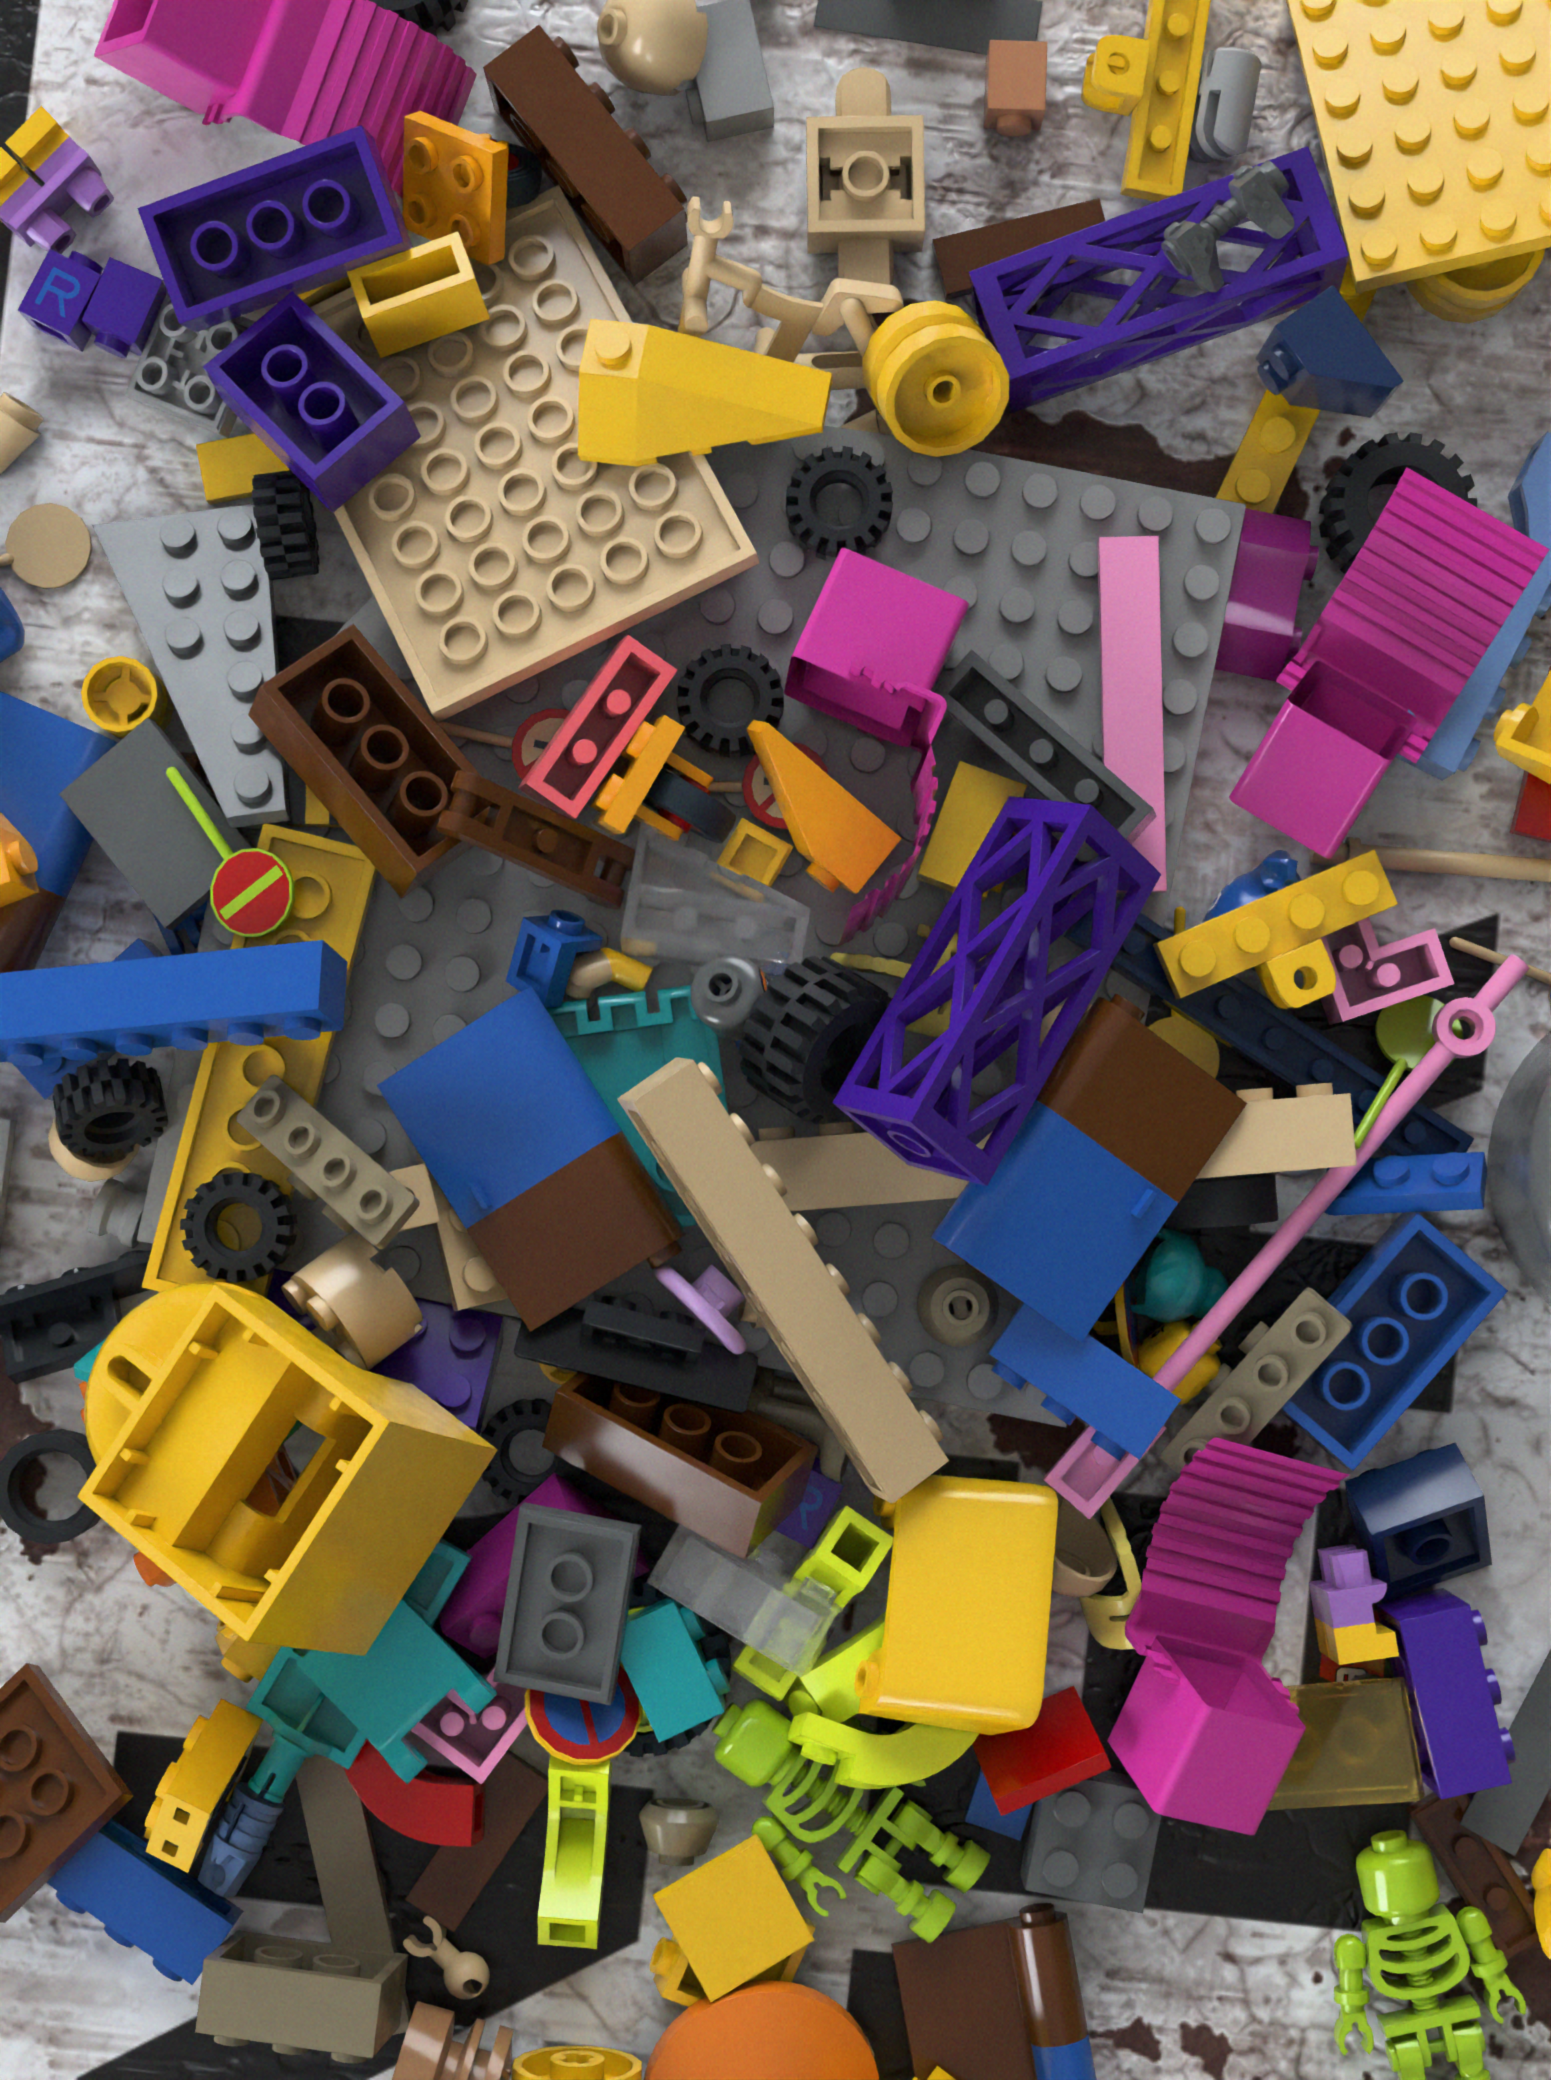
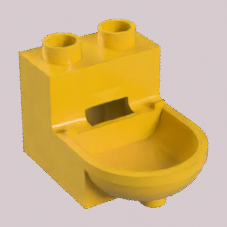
[77,1281,498,1656]

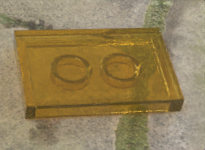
[1267,1677,1425,1810]

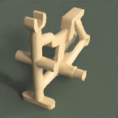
[677,196,904,390]

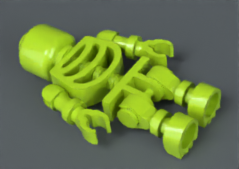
[711,1698,991,1943]
[1334,1830,1526,2080]

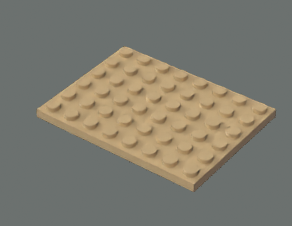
[310,185,760,723]

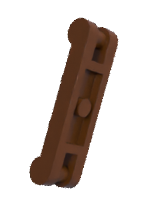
[436,770,639,910]

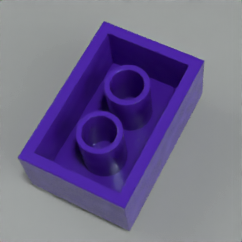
[203,291,421,513]
[1375,1588,1516,1800]

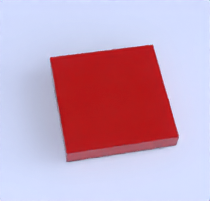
[972,1686,1112,1816]

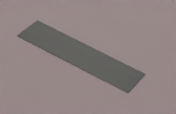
[814,0,1043,55]
[1460,1649,1551,1856]

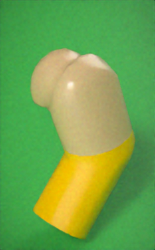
[565,948,654,1000]

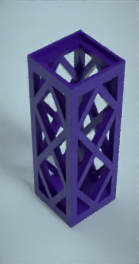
[969,146,1349,413]
[832,796,1161,1186]

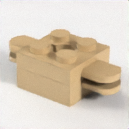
[806,67,925,285]

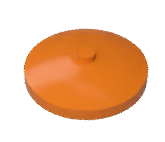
[644,1980,879,2080]

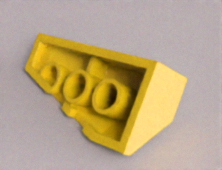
[578,319,833,467]

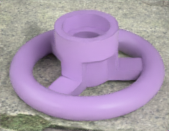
[655,1264,747,1355]

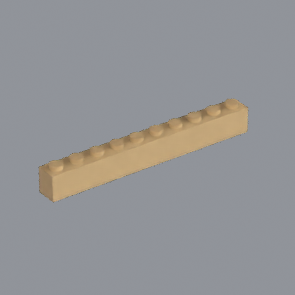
[750,1083,1357,1211]

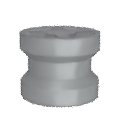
[88,1178,147,1248]

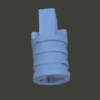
[198,1782,285,1897]

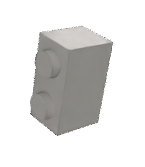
[685,0,774,142]

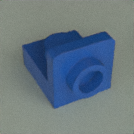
[505,910,603,1008]

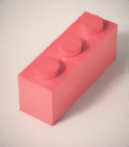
[518,635,677,820]

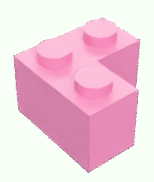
[1319,917,1454,1025]
[411,1663,528,1784]

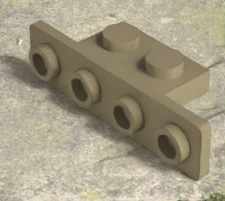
[236,1075,420,1249]
[1160,1288,1352,1476]

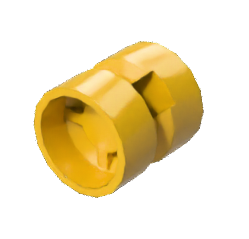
[81,656,174,740]

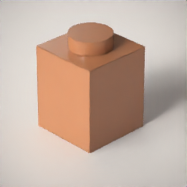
[983,40,1048,137]

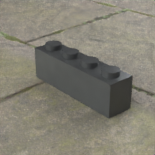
[934,649,1157,845]

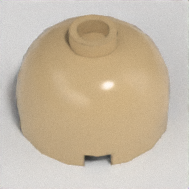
[597,0,708,96]

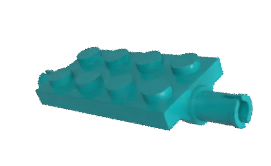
[245,1538,473,1803]

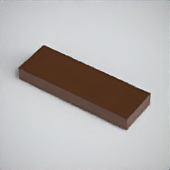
[931,198,1105,300]
[405,1749,548,1932]
[1406,1792,1540,1963]

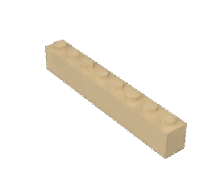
[617,1057,949,1504]

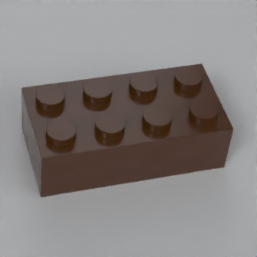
[483,25,688,286]
[248,624,490,899]
[542,1373,819,1560]

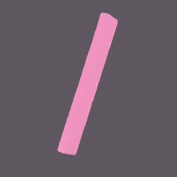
[1097,536,1167,894]

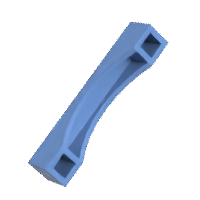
[1396,431,1551,781]

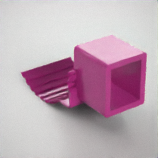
[94,0,477,199]
[1229,467,1550,859]
[784,548,969,947]
[1107,1437,1349,1835]

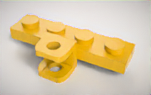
[1081,0,1211,202]
[1153,849,1398,1009]

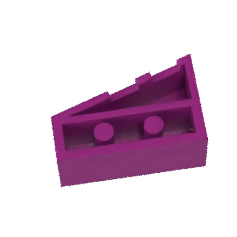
[438,1472,650,1659]

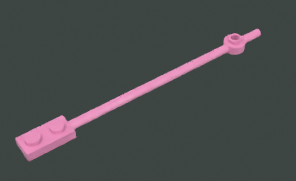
[1042,954,1529,1520]

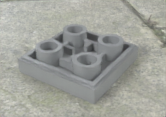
[125,291,255,438]

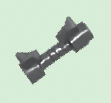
[1161,160,1295,292]

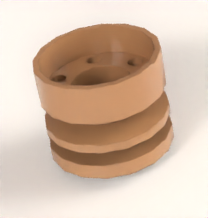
[392,2001,514,2080]

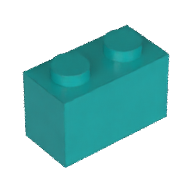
[621,1593,731,1743]

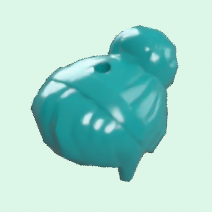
[1130,1228,1228,1323]

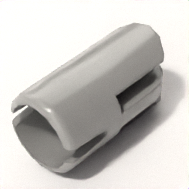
[1189,47,1261,163]

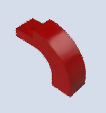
[343,1739,486,1847]

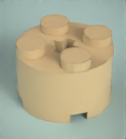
[281,1232,423,1371]

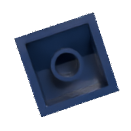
[1256,285,1404,418]
[1345,1443,1492,1603]

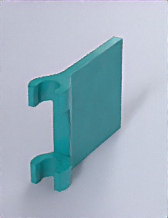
[295,1598,498,1784]

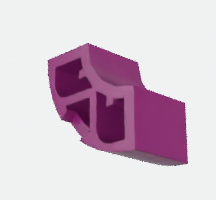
[1214,508,1319,682]

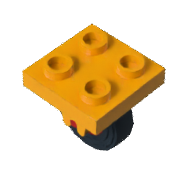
[402,111,542,265]
[590,715,736,844]

